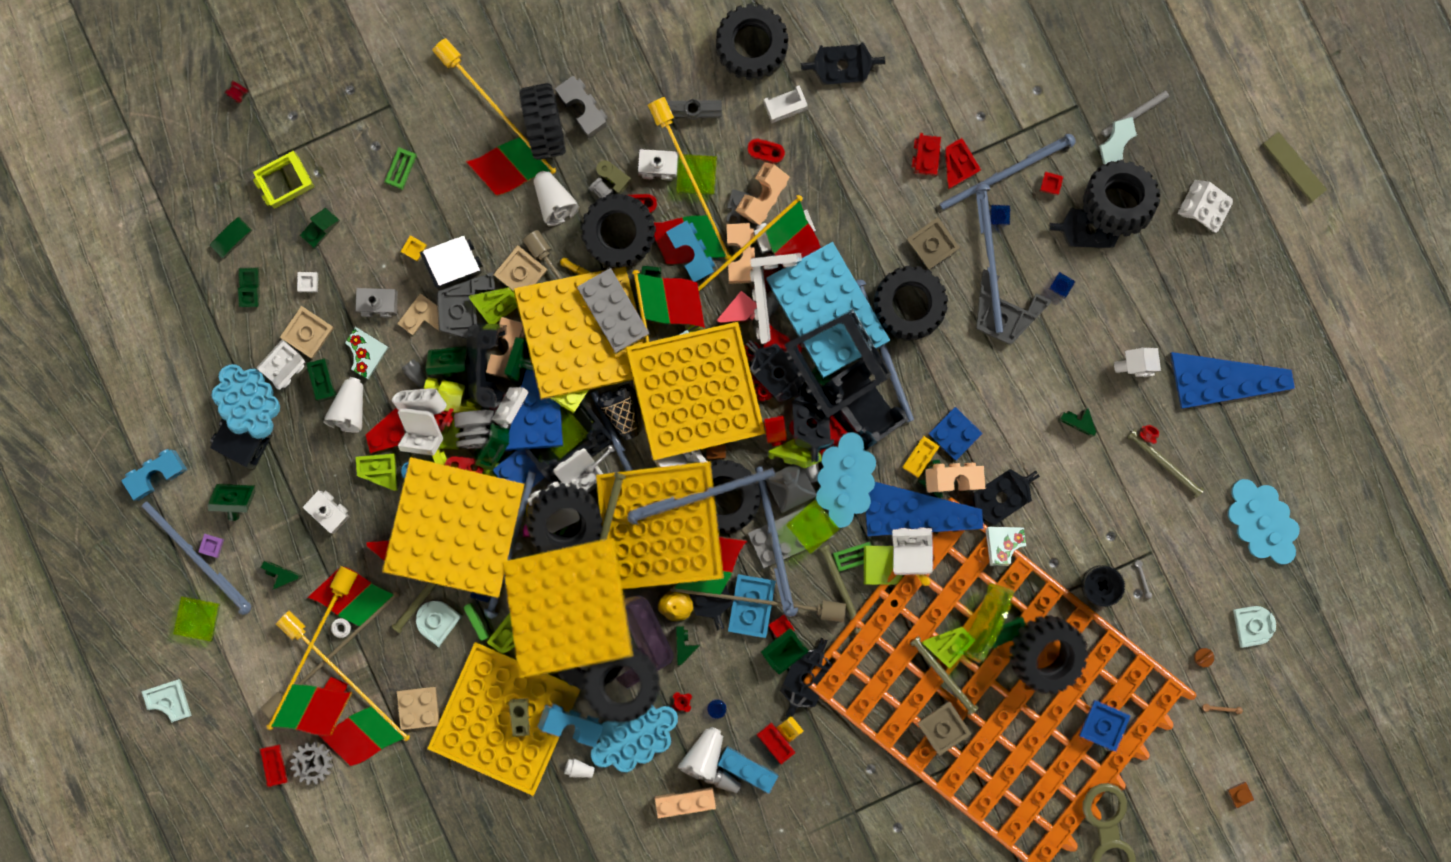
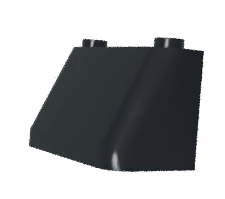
[466,323,507,407]
[822,358,909,450]
[525,399,612,484]

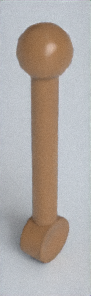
[1202,704,1243,714]

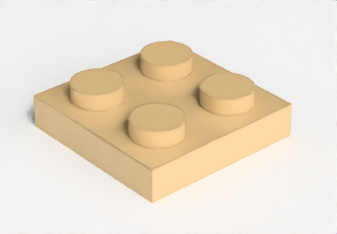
[494,245,548,291]
[280,306,334,359]
[397,687,440,730]

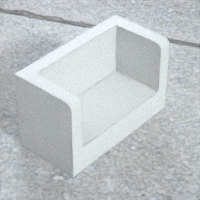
[763,85,808,123]

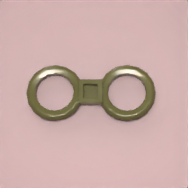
[1083,783,1136,862]

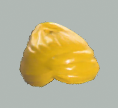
[658,591,693,621]

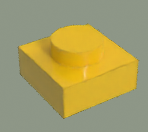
[401,235,427,262]
[776,716,803,742]

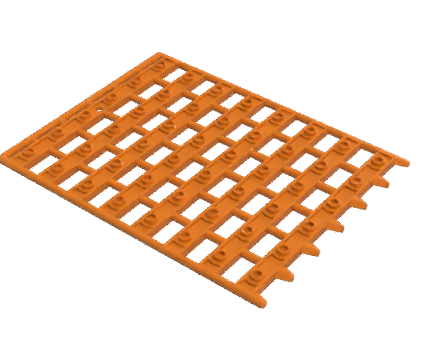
[803,498,1197,862]

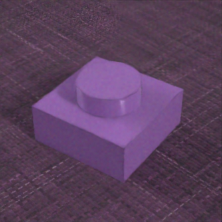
[199,534,224,558]

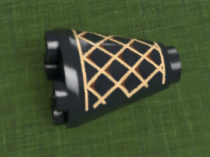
[597,384,639,440]

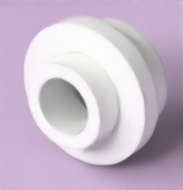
[331,618,351,638]

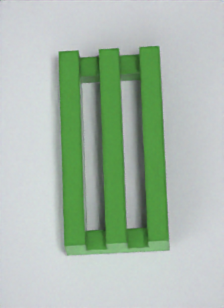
[385,147,417,190]
[833,542,871,572]
[464,603,489,641]

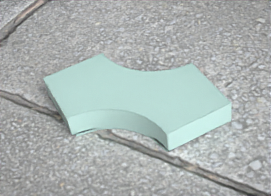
[1099,117,1137,164]

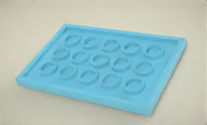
[766,242,890,378]

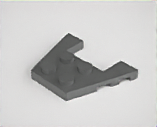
[976,269,1052,345]
[437,272,498,347]

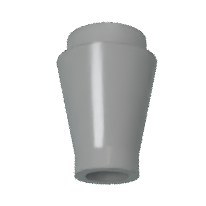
[713,769,741,793]

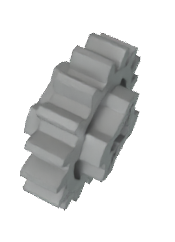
[290,742,334,785]

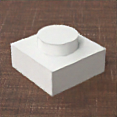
[297,272,318,292]

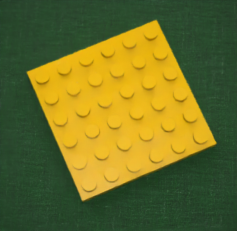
[513,267,645,400]
[626,322,766,461]
[383,457,524,598]
[596,461,723,589]
[503,538,632,678]
[427,642,581,796]

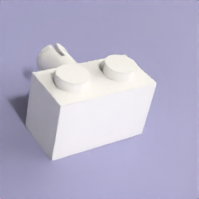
[638,149,678,180]
[1114,348,1161,377]
[303,490,350,534]

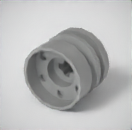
[454,410,495,449]

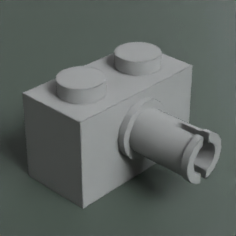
[356,288,398,317]

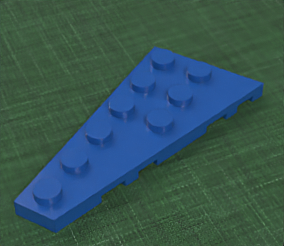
[1170,352,1295,409]
[505,357,563,451]
[866,482,984,536]

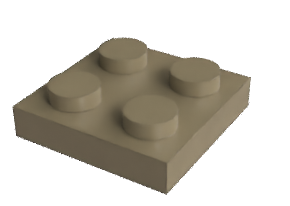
[906,217,960,270]
[917,701,971,756]

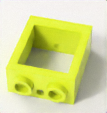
[253,151,315,209]

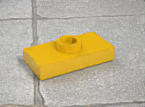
[902,436,940,478]

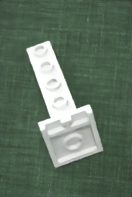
[750,253,802,343]

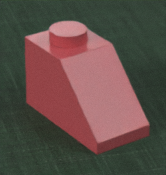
[717,291,757,325]

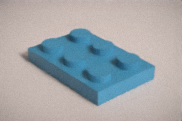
[728,574,776,638]

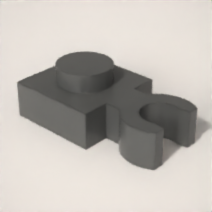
[726,189,751,224]

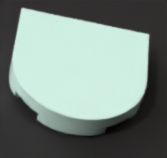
[416,601,462,647]
[1233,606,1276,648]

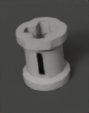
[589,177,614,198]

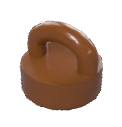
[1194,648,1214,667]

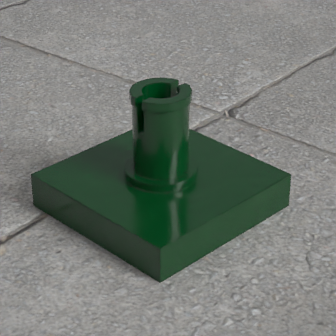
[504,337,534,385]
[426,346,467,382]
[208,484,255,521]

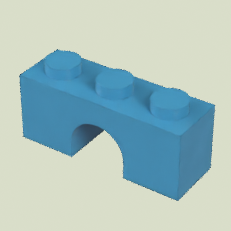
[667,221,715,282]
[121,449,187,501]
[537,704,603,747]
[718,746,778,793]

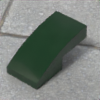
[210,217,252,259]
[238,267,260,307]

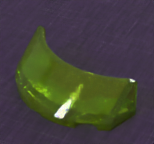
[958,583,1014,663]

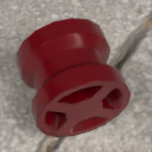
[224,80,249,104]

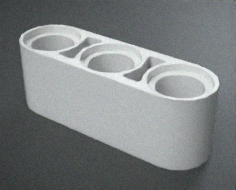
[392,388,446,415]

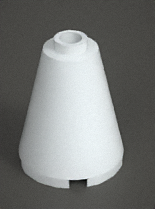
[534,171,579,226]
[324,377,363,433]
[678,727,723,784]

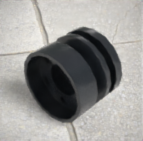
[1081,565,1125,607]

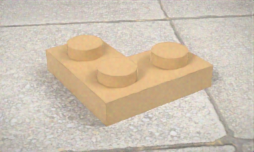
[398,293,441,336]

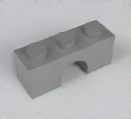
[555,76,608,138]

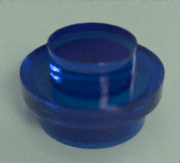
[707,699,727,719]

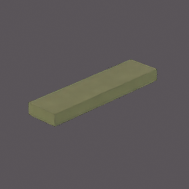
[1262,131,1327,202]

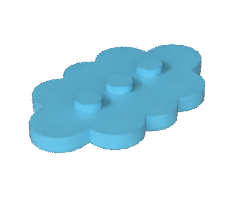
[211,364,280,438]
[816,432,876,528]
[1228,479,1300,564]
[591,706,678,772]

